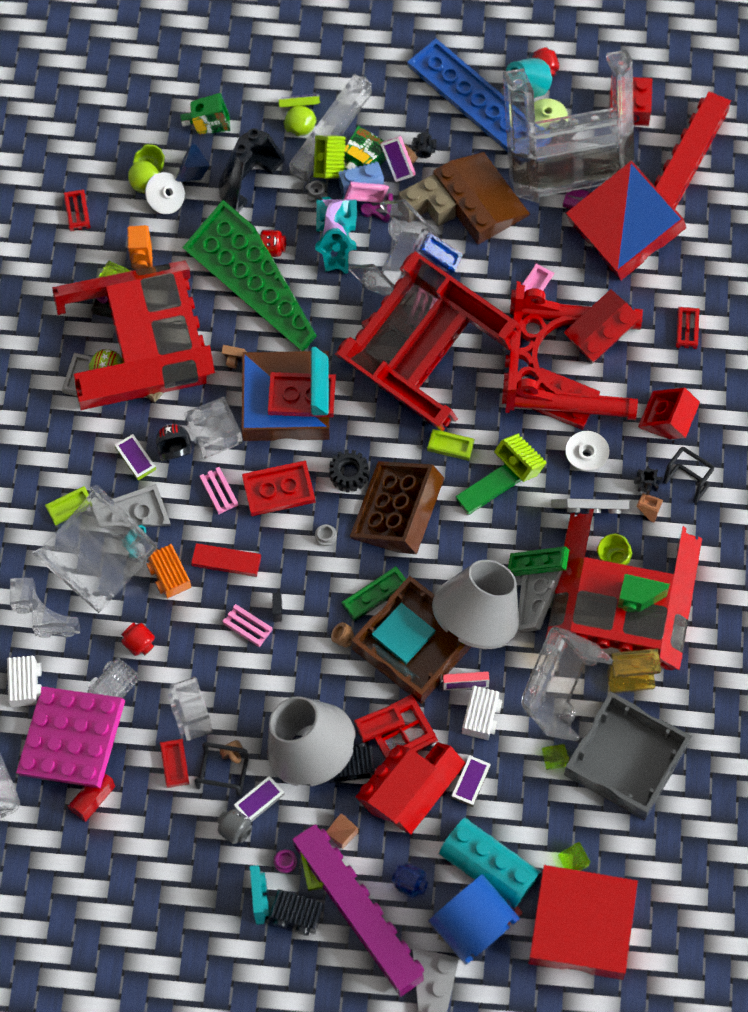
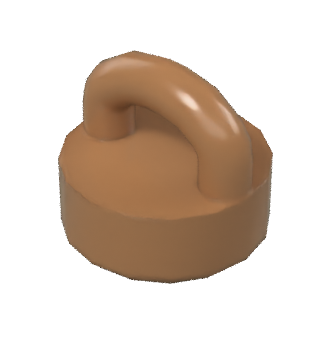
[331,622,354,648]
[219,740,243,764]

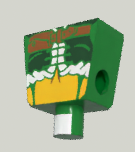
[181,93,231,134]
[344,126,387,171]

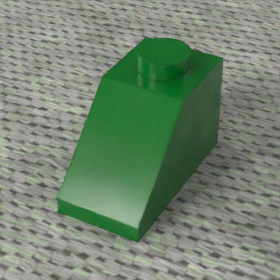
[617,574,670,612]

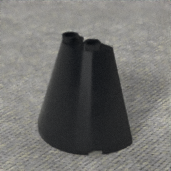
[219,128,285,213]

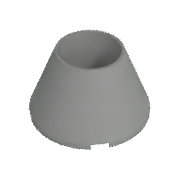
[432,560,519,649]
[267,697,356,786]

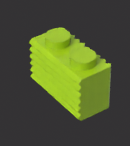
[313,135,346,178]
[494,433,546,483]

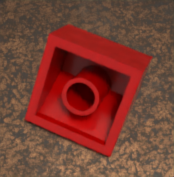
[638,387,700,439]

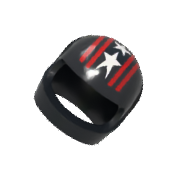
[156,424,191,461]

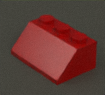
[564,289,641,364]
[356,744,439,824]

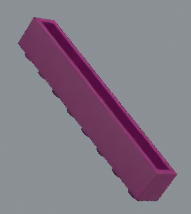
[292,824,425,997]

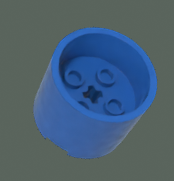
[428,874,520,966]

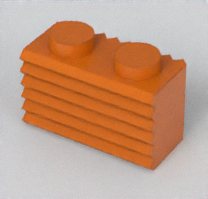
[127,225,152,270]
[146,544,192,599]

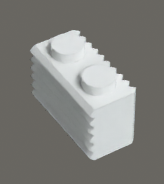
[7,656,42,707]
[462,686,502,740]

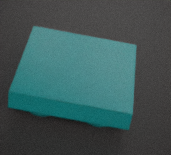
[372,603,435,665]
[250,865,269,925]

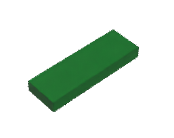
[456,464,521,516]
[508,547,569,576]
[341,566,406,622]

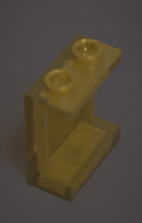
[607,649,661,693]

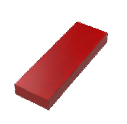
[191,543,261,577]

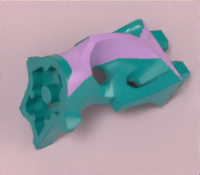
[315,197,357,274]

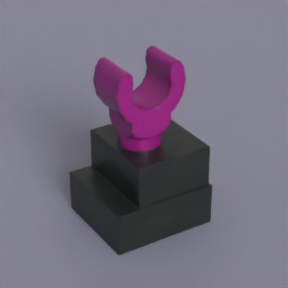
[92,296,112,318]

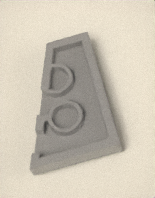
[94,484,171,528]
[551,499,629,514]
[518,571,562,633]
[412,947,459,1012]

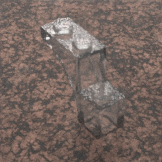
[10,578,80,638]

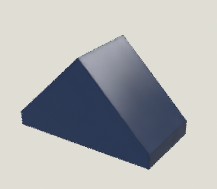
[175,142,210,182]

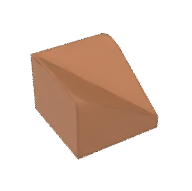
[327,813,358,849]

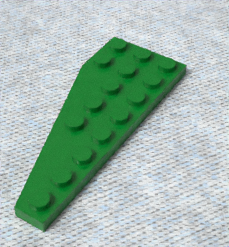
[182,200,317,351]

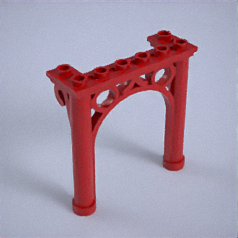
[502,281,643,420]

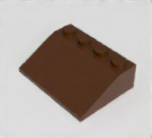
[433,152,530,245]
[350,461,444,554]

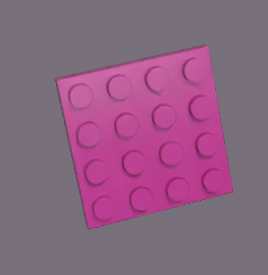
[16,687,125,788]

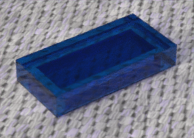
[419,232,463,273]

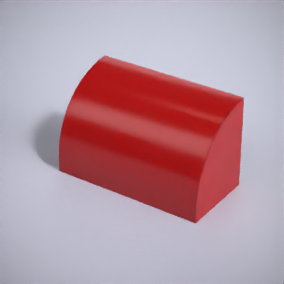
[67,774,115,822]

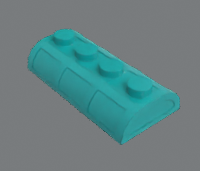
[438,818,542,909]

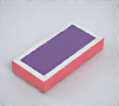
[443,672,489,690]

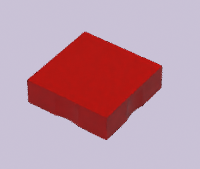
[529,865,638,980]

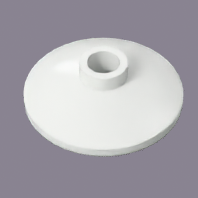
[145,172,185,214]
[566,431,609,471]

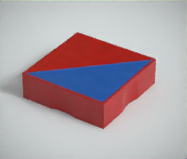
[566,161,686,281]

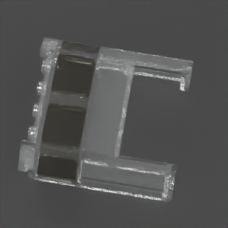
[503,50,634,203]

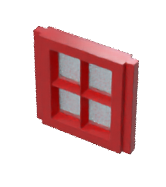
[374,694,438,760]

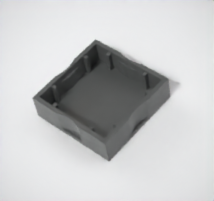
[564,691,692,821]

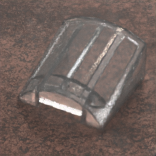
[32,485,159,613]

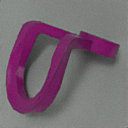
[360,193,393,223]

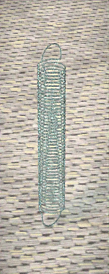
[367,640,420,684]

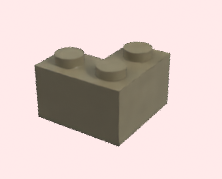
[399,174,456,227]

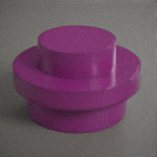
[274,849,297,873]

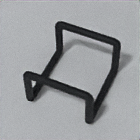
[663,447,714,504]
[194,742,249,796]

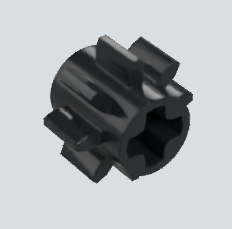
[411,133,437,158]
[634,466,662,495]

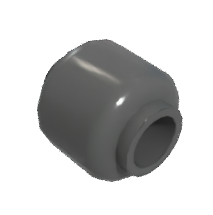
[217,809,252,844]

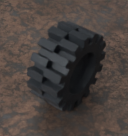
[329,449,369,492]

